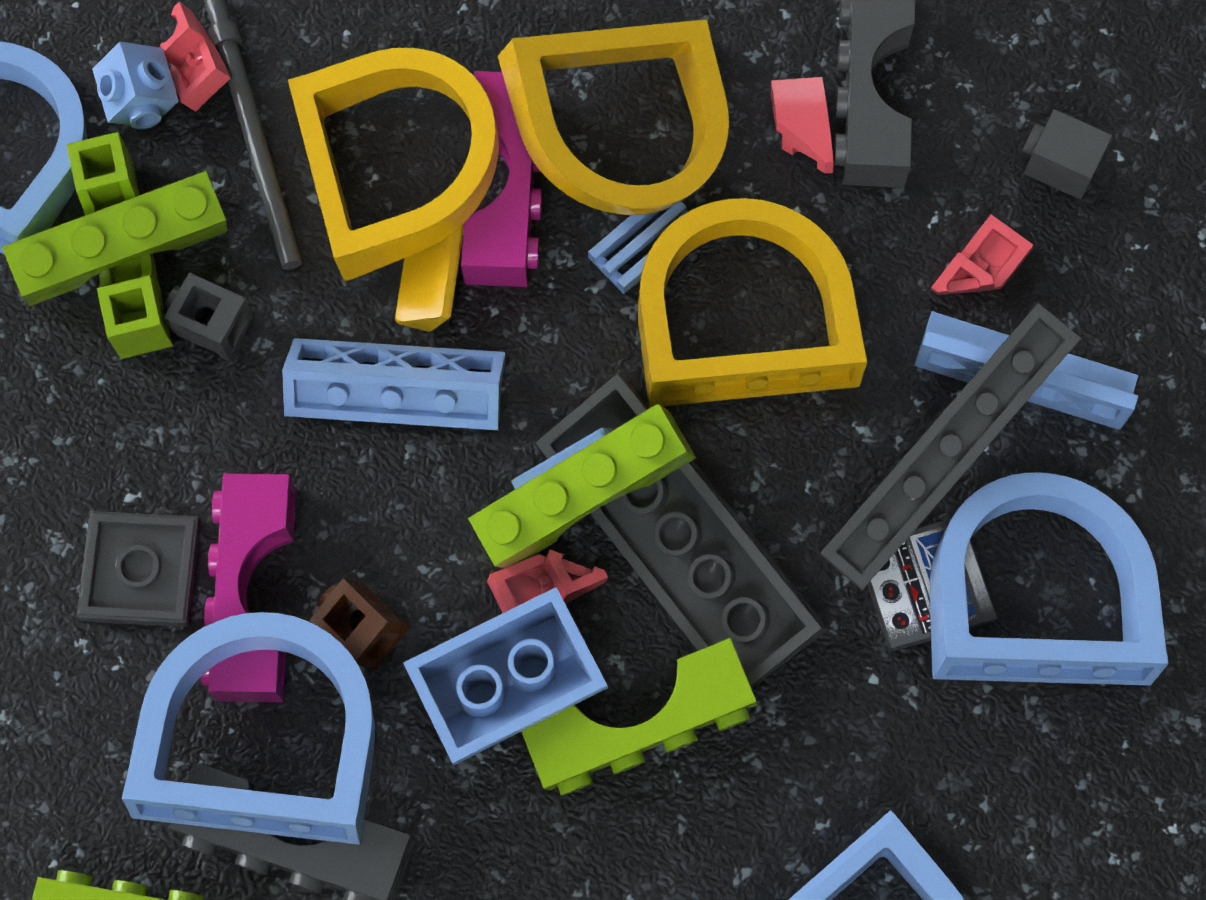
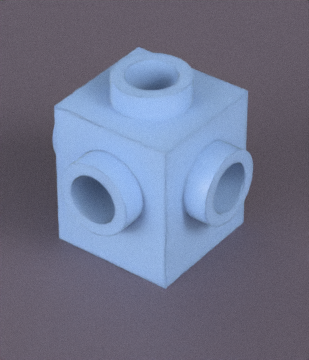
[92,42,179,129]

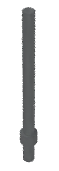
[204,0,302,270]

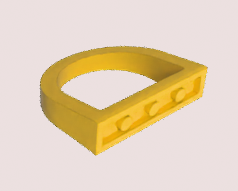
[498,19,729,215]
[288,48,499,281]
[638,198,867,408]

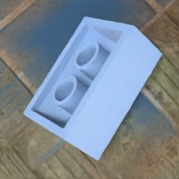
[403,587,608,766]

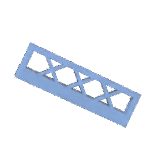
[914,311,1138,430]
[282,338,505,430]

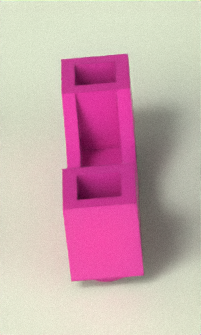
[461,71,542,287]
[201,473,297,703]

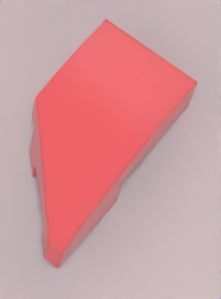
[159,2,231,112]
[771,77,833,173]
[931,214,1034,295]
[487,549,608,613]

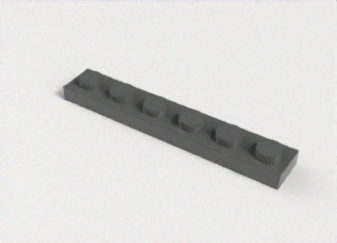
[820,303,1081,591]

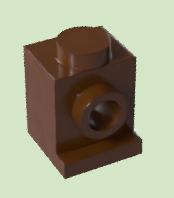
[309,578,411,669]

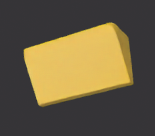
[395,224,464,332]

